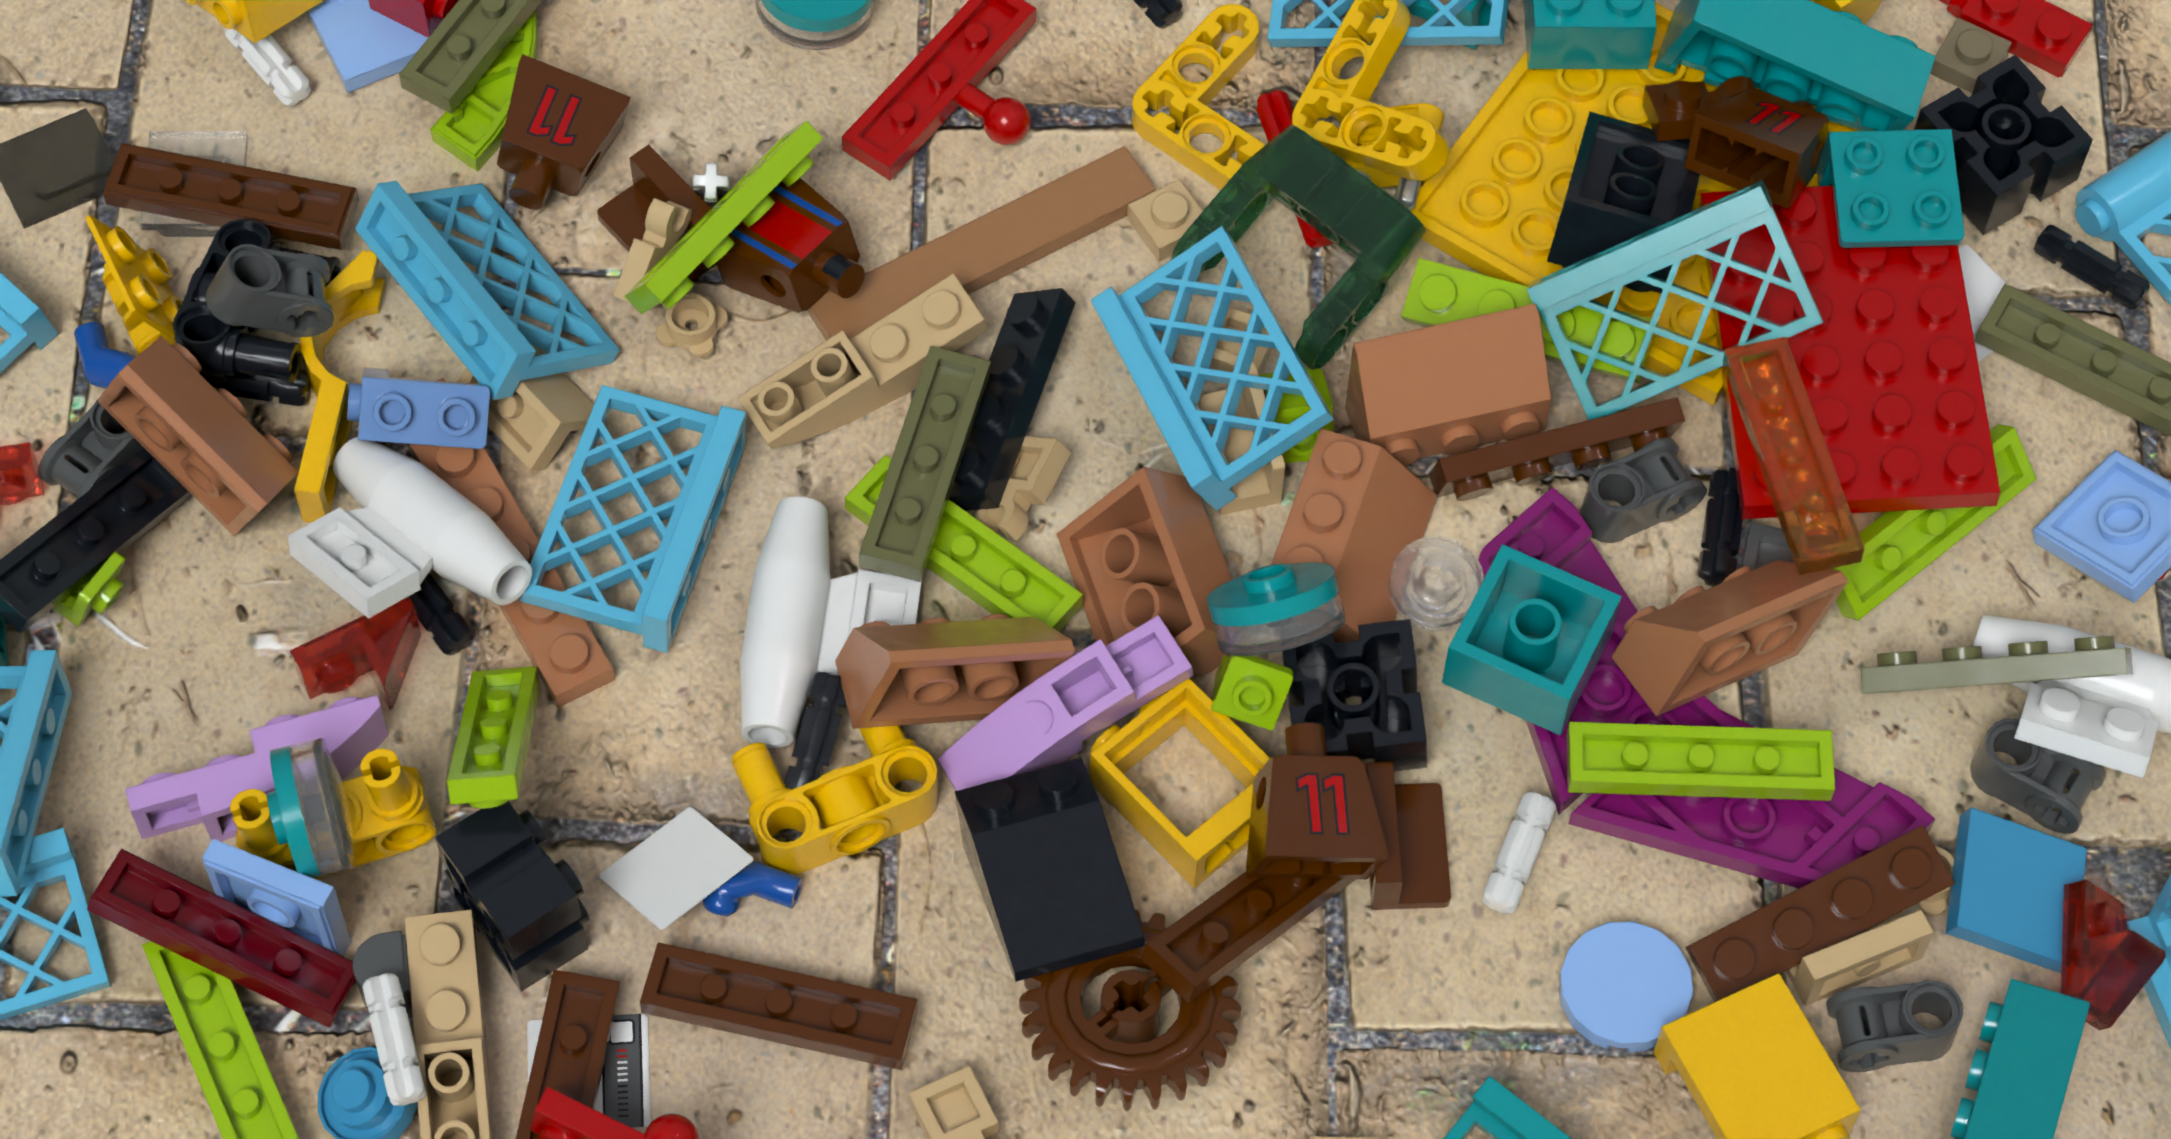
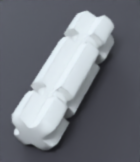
[223,27,311,107]
[692,163,730,208]
[1482,791,1556,914]
[362,973,426,1106]

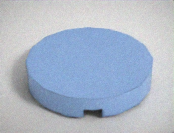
[1559,922,1693,1052]

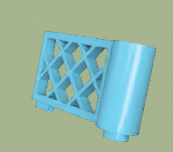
[2075,130,2171,305]

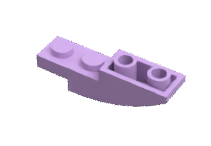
[937,615,1194,791]
[125,695,389,841]

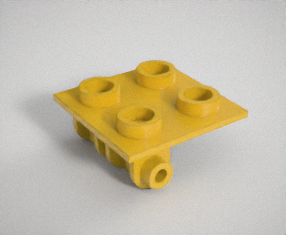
[85,214,183,355]

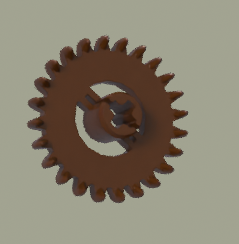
[1019,909,1242,1112]

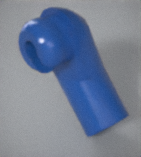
[74,322,136,389]
[702,861,803,917]

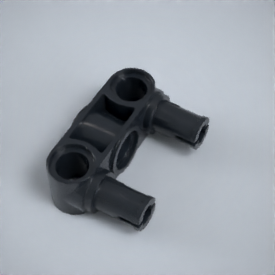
[173,219,341,387]

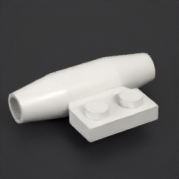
[288,437,532,619]
[740,496,922,748]
[1973,614,2171,778]

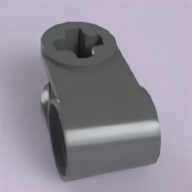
[205,244,334,337]
[38,399,144,499]
[1580,437,1707,543]
[1970,718,2106,834]
[1826,980,1963,1072]

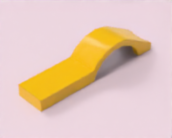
[294,250,386,522]

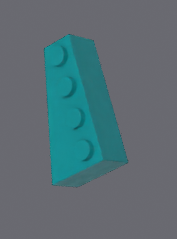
[1654,0,1936,131]
[1950,979,2091,1139]

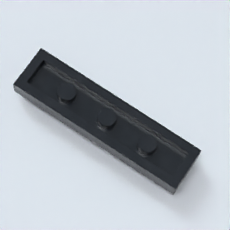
[949,288,1076,511]
[0,448,192,633]

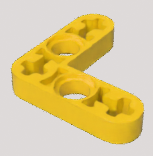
[1292,0,1449,181]
[1132,4,1282,206]

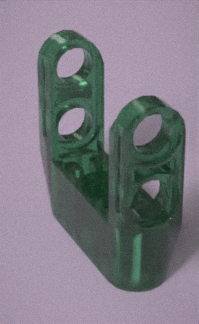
[1171,125,1426,369]

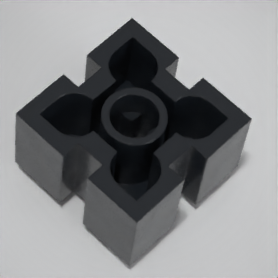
[1914,54,2093,235]
[1280,619,1427,771]
[435,801,590,992]

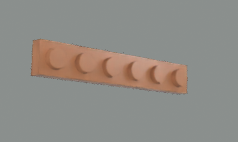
[405,378,615,708]

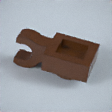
[1642,76,1756,141]

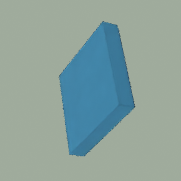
[1945,807,2087,974]

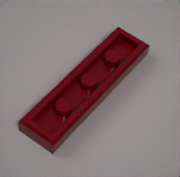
[87,848,356,1028]

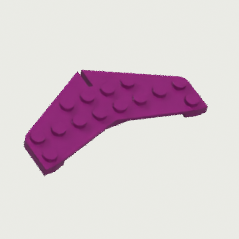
[1476,487,1935,889]

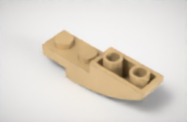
[737,273,989,449]
[404,909,493,1139]

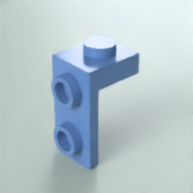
[347,367,490,449]

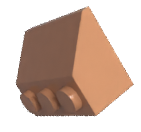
[1345,304,1551,467]
[97,336,298,536]
[1265,428,1437,643]
[1057,466,1255,678]
[1611,560,1848,717]
[835,614,1075,729]

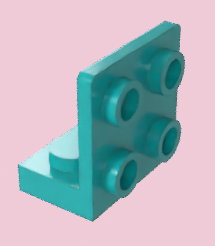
[1817,129,1964,248]

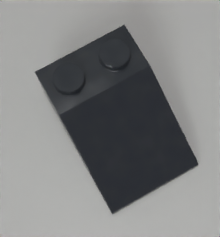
[1547,112,1700,294]
[955,758,1145,982]

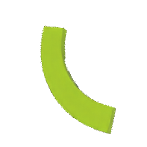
[430,11,538,172]

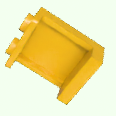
[1653,973,1861,1139]

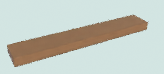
[808,146,1156,340]

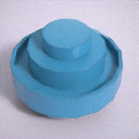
[318,1047,418,1139]

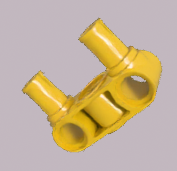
[731,725,938,875]
[230,748,436,880]

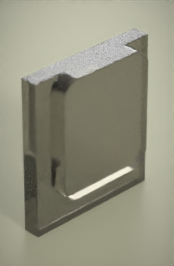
[0,108,114,229]

